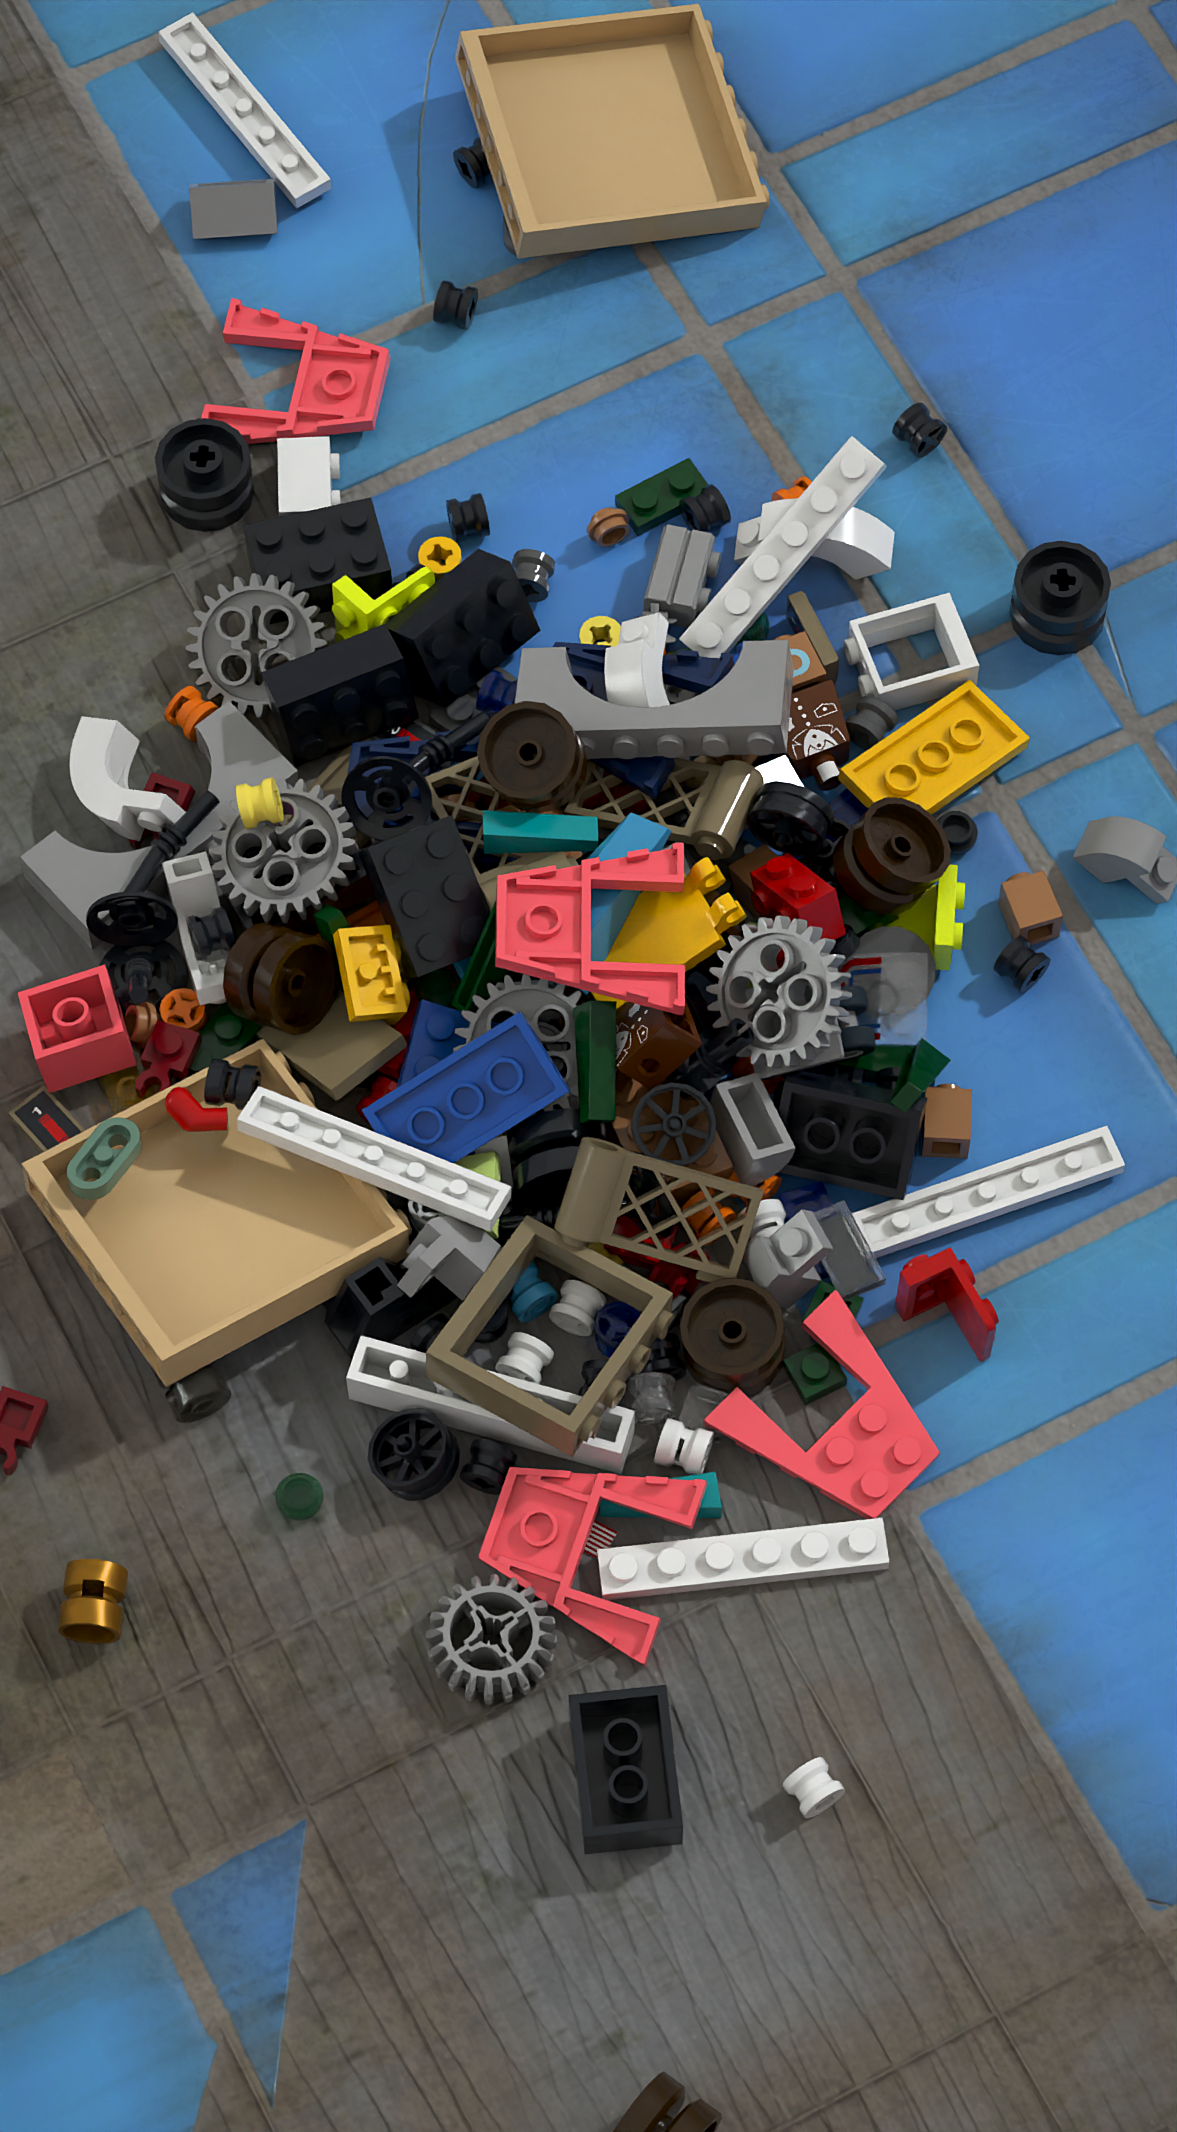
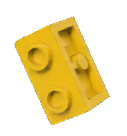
[333,925,410,1025]

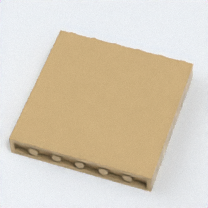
[455,4,769,259]
[21,1039,412,1387]

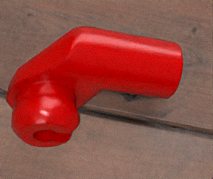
[164,1087,228,1132]

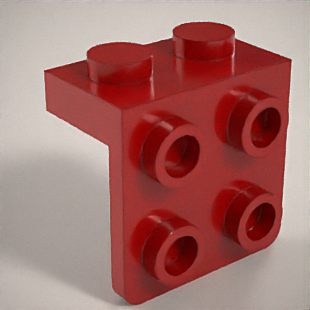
[895,1247,999,1362]

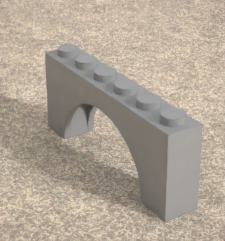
[515,640,794,759]
[20,701,299,950]

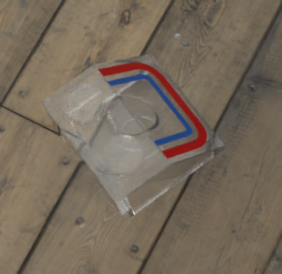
[837,952,928,1047]

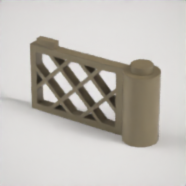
[425,756,578,913]
[564,758,764,860]
[554,1137,763,1283]

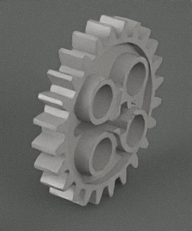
[186,573,331,718]
[209,778,359,923]
[706,916,852,1068]
[453,974,581,1116]

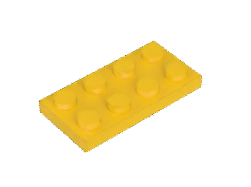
[838,680,1030,815]

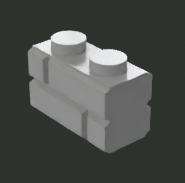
[643,524,721,629]

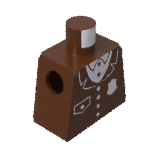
[770,679,850,791]
[615,999,702,1092]

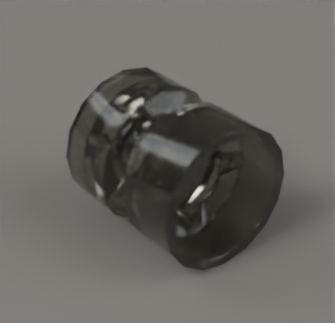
[149,1361,232,1423]

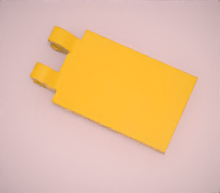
[592,857,747,1018]

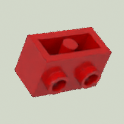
[750,853,846,940]

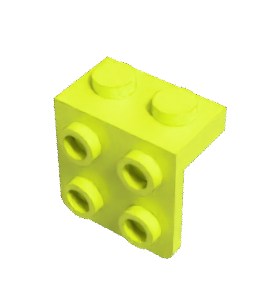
[332,567,435,643]
[886,864,965,971]

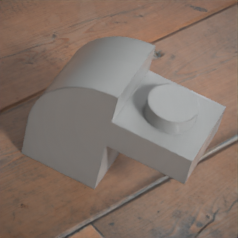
[1073,816,1177,904]
[743,1210,834,1308]
[397,1216,503,1301]

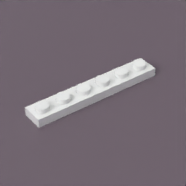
[158,12,331,209]
[679,436,887,658]
[237,1086,511,1232]
[848,1126,1125,1261]
[597,1518,889,1600]

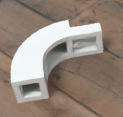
[734,498,895,580]
[604,612,690,760]
[69,716,186,841]
[162,851,230,1005]

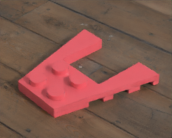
[201,298,391,444]
[495,842,685,1015]
[703,1290,940,1519]
[478,1467,708,1666]

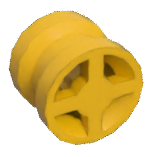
[418,536,462,580]

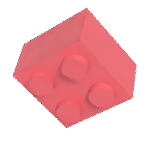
[18,964,137,1093]

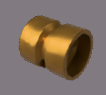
[58,1559,129,1644]

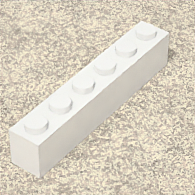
[346,1336,635,1474]

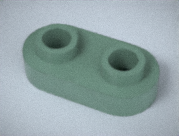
[67,1117,142,1200]

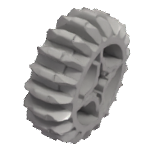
[426,1573,557,1705]

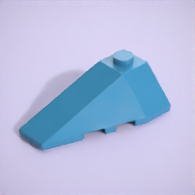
[566,813,672,995]

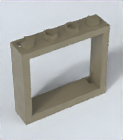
[425,1215,675,1457]

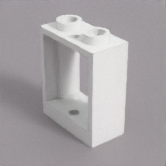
[843,593,979,711]

